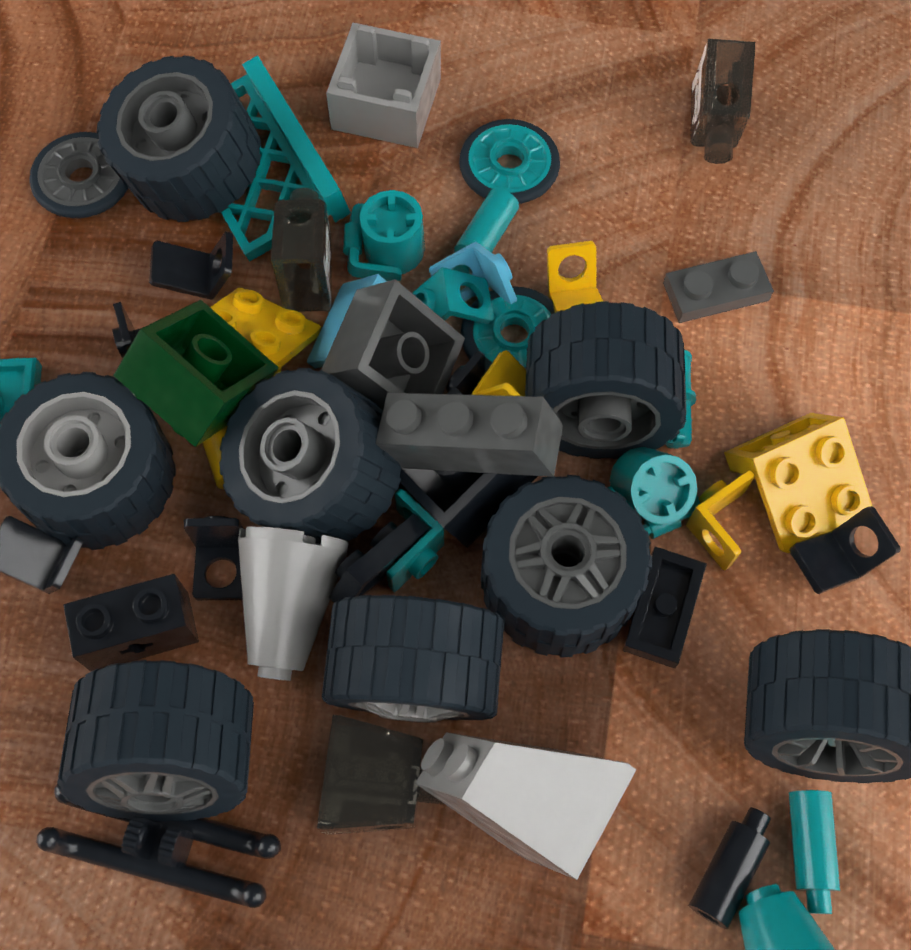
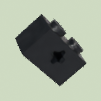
[63,573,199,671]

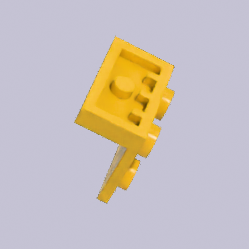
[210,288,321,376]
[724,413,872,553]

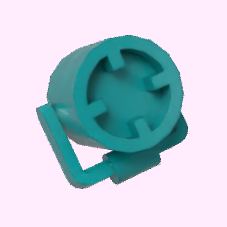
[343,190,425,281]
[607,447,701,539]

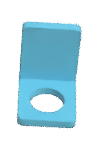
[429,241,517,304]

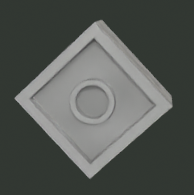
[326,22,441,148]

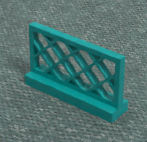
[221,55,351,262]

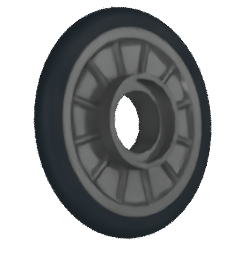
[30,132,128,218]

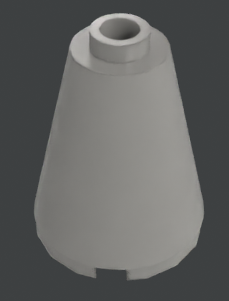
[238,526,349,681]

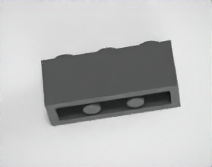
[375,393,563,477]

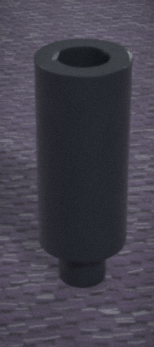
[688,807,771,929]

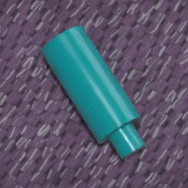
[453,188,519,274]
[789,790,841,914]

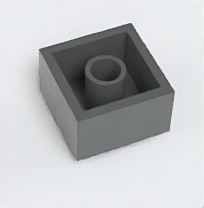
[321,279,465,410]

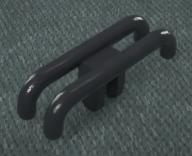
[36,784,281,908]

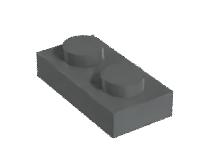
[663,251,774,323]

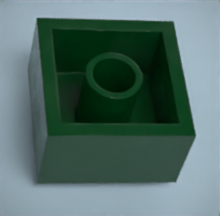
[113,300,279,447]

